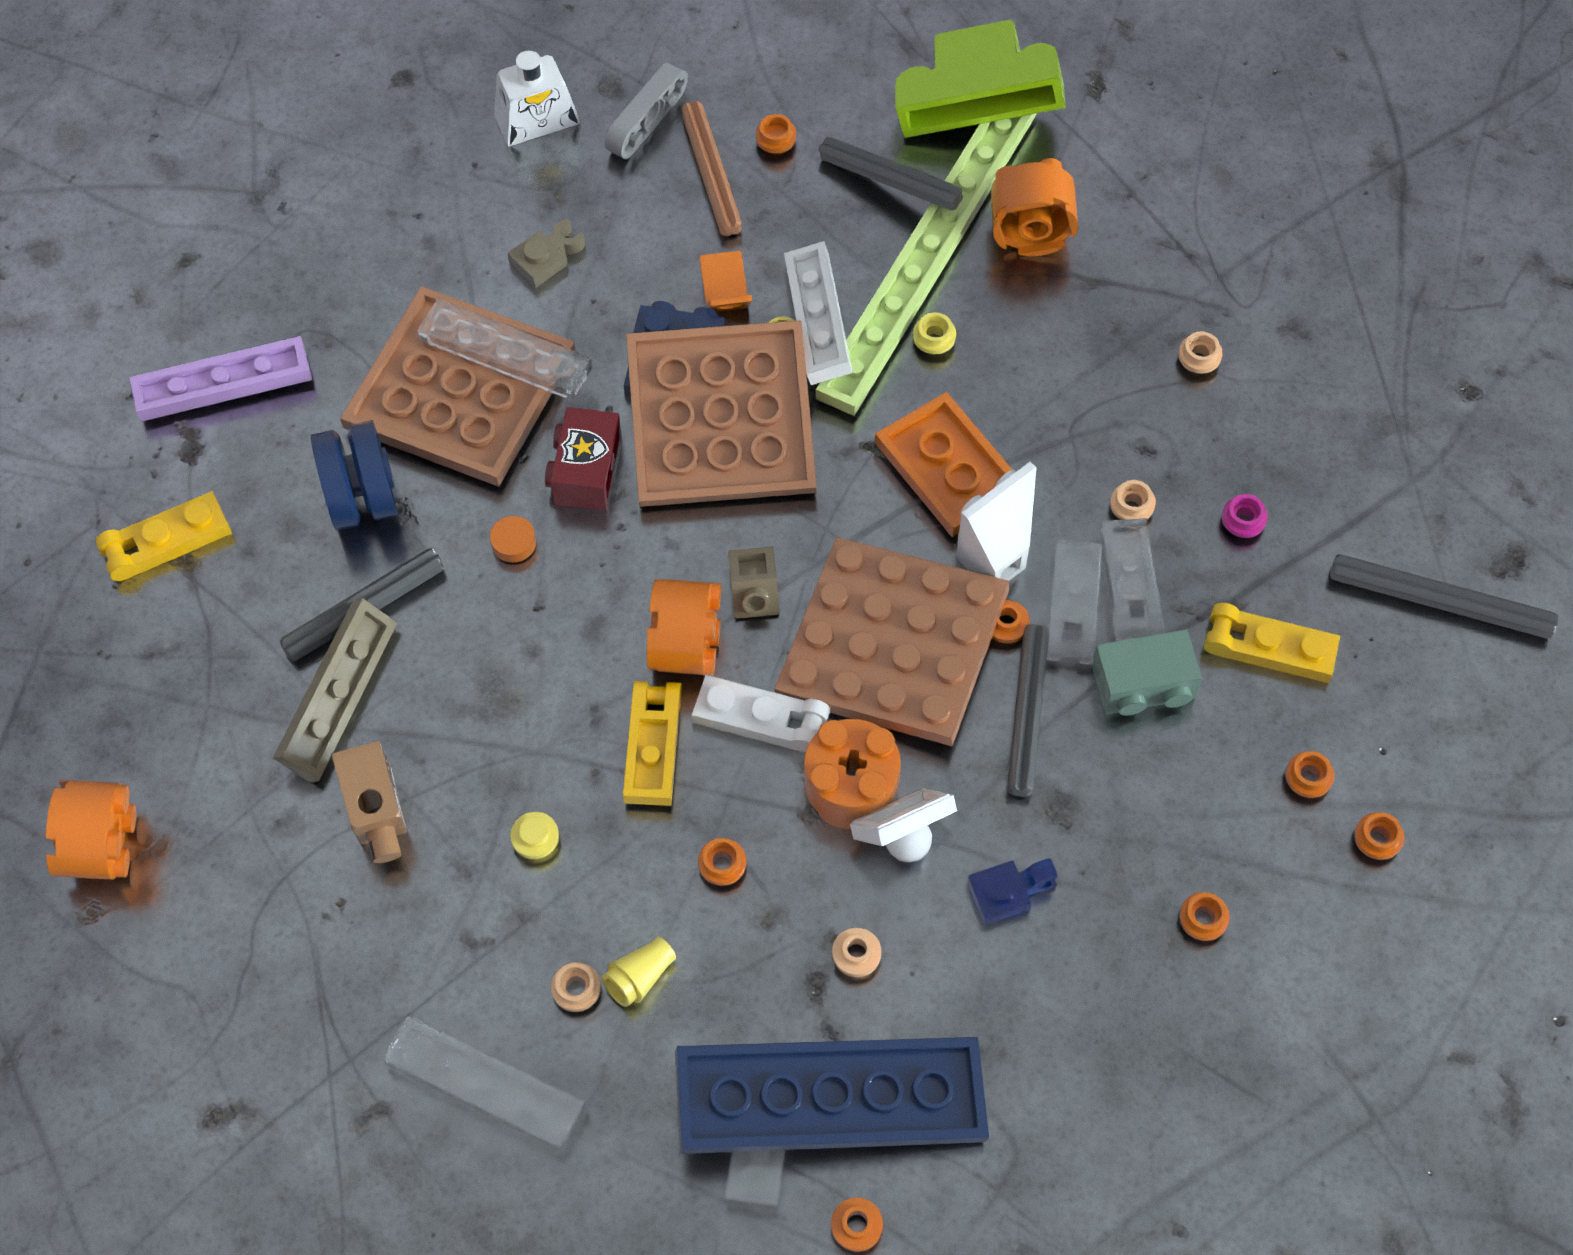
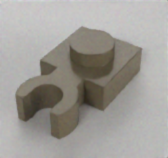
[507,219,586,288]

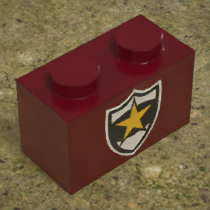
[545,407,622,511]

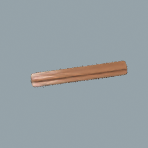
[681,100,742,237]

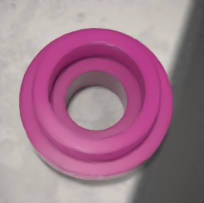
[1222,494,1268,538]

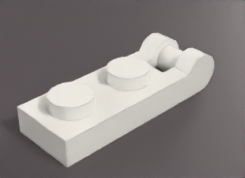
[692,675,831,753]

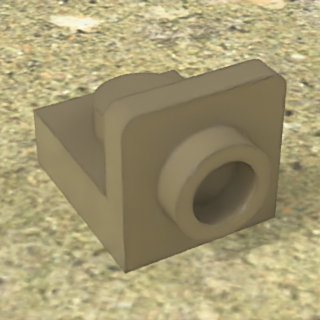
[728,547,780,618]

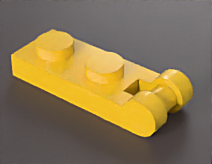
[95,491,232,581]
[1204,603,1340,683]
[623,681,682,806]

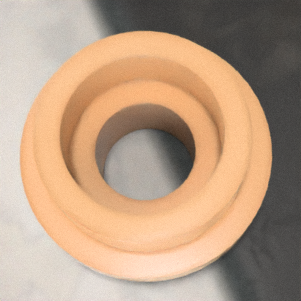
[1178,331,1222,374]
[1110,480,1156,524]
[832,928,881,977]
[551,962,601,1012]

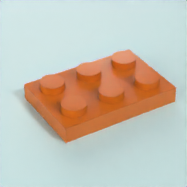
[875,392,1013,537]

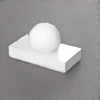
[850,788,957,863]

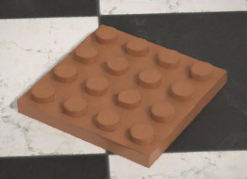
[340,286,576,487]
[626,320,817,507]
[774,537,1009,746]

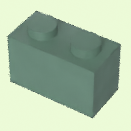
[1092,629,1203,716]

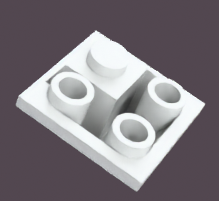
[956,462,1036,581]

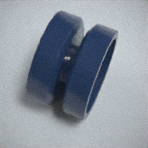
[311,420,398,531]

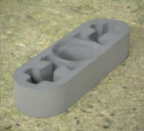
[605,63,688,159]

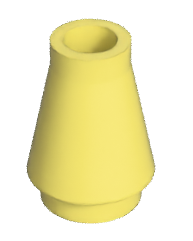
[602,937,676,1007]

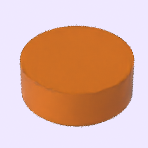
[490,516,536,563]

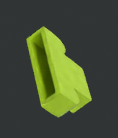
[895,20,1066,138]

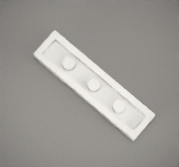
[784,241,853,385]

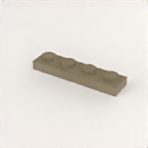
[273,598,397,782]

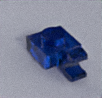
[968,858,1058,925]

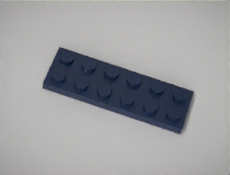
[675,1037,989,1154]

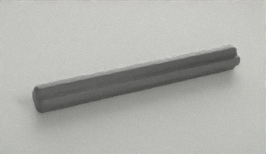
[1330,554,1559,639]

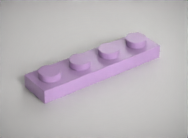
[129,336,312,422]

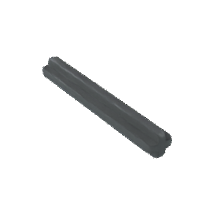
[818,137,963,211]
[279,548,444,661]
[1007,624,1049,797]

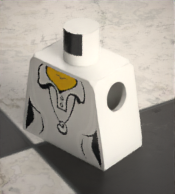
[494,51,580,147]

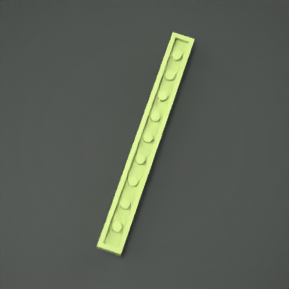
[816,113,1037,416]

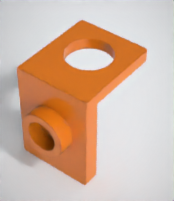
[699,250,752,312]

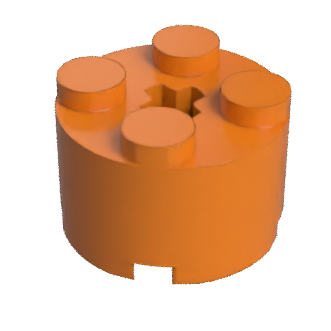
[991,158,1078,256]
[647,579,721,676]
[804,719,901,829]
[46,779,137,880]

